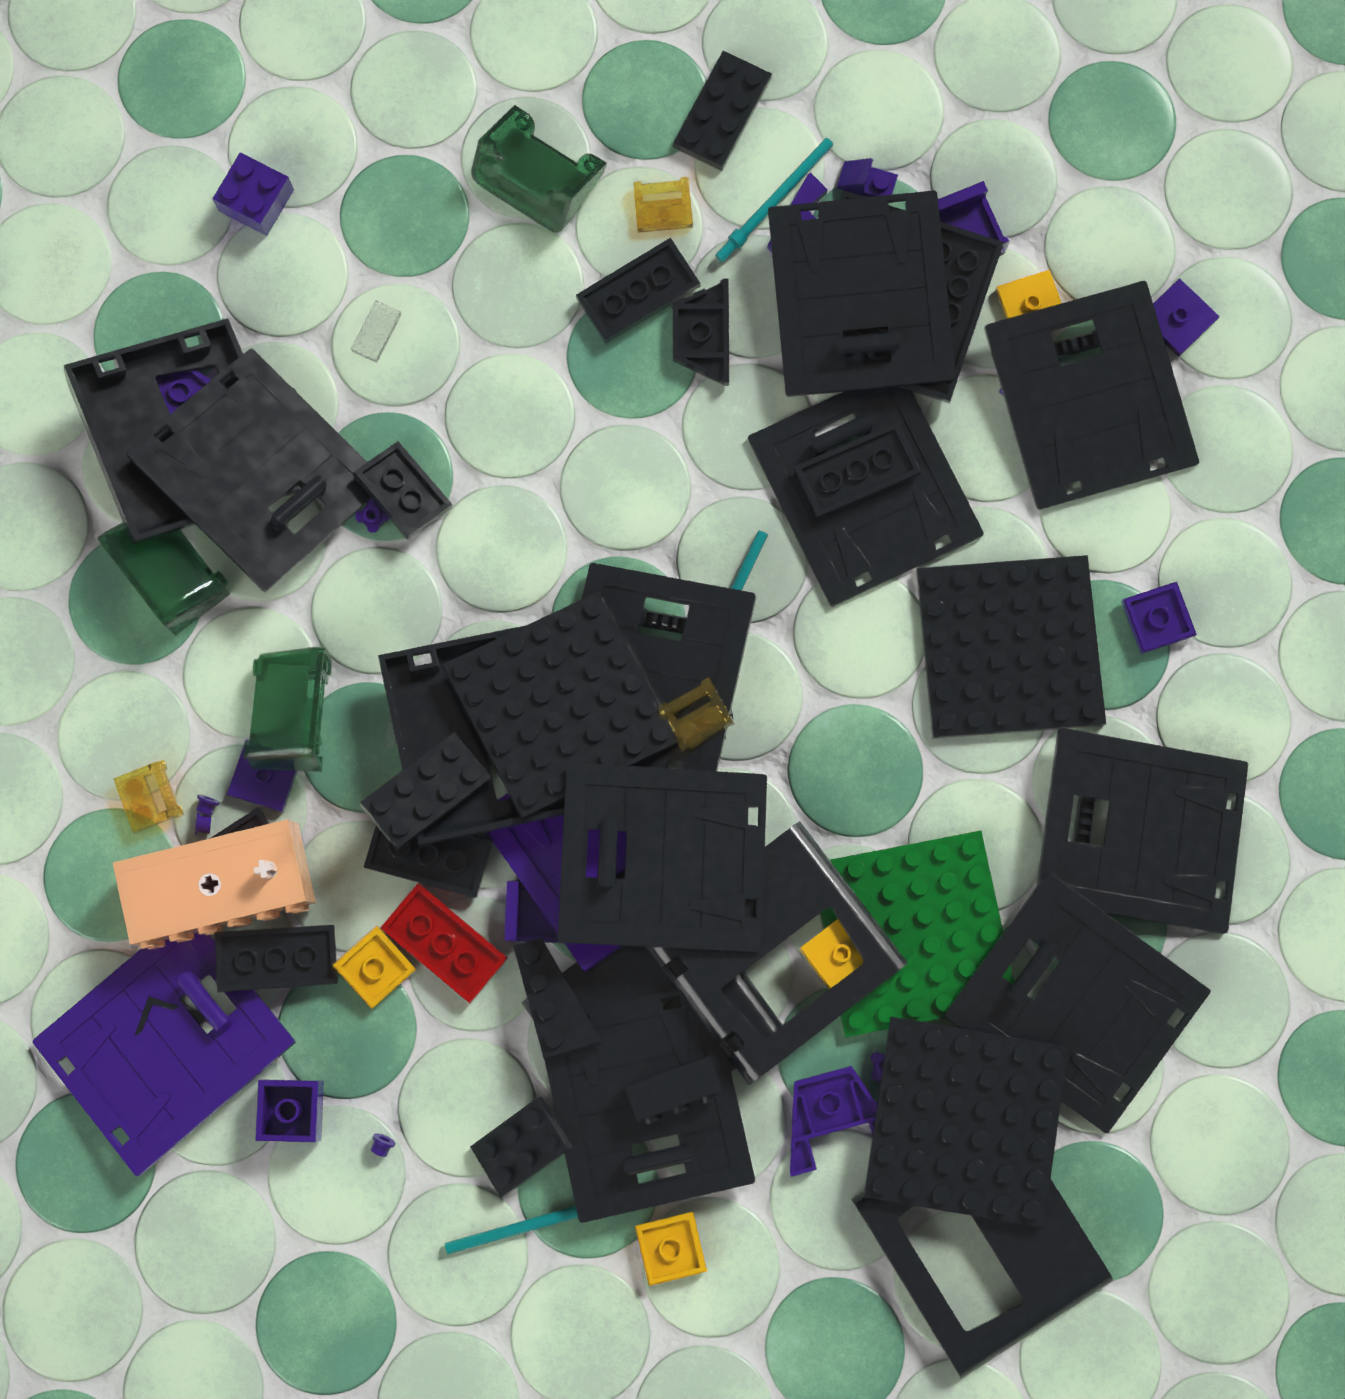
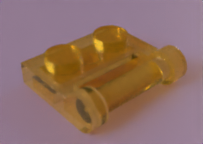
[633,177,693,233]
[658,677,735,752]
[113,760,184,833]

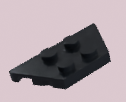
[673,278,729,386]

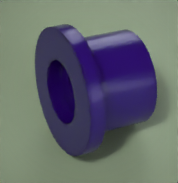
[196,794,220,815]
[195,812,212,836]
[370,1133,396,1157]

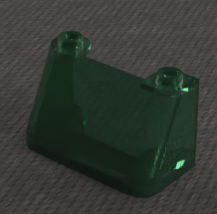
[471,105,607,233]
[97,522,230,636]
[243,646,333,772]

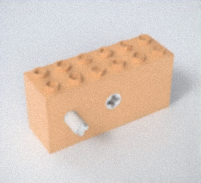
[113,819,316,950]

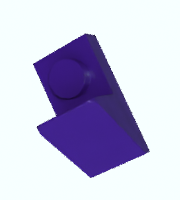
[836,158,898,204]

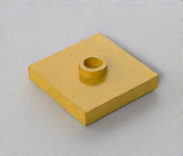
[995,270,1062,319]
[799,919,863,989]
[332,925,416,1009]
[635,1211,707,1286]

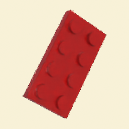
[380,883,508,1004]

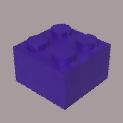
[212,152,294,236]
[255,1079,324,1142]

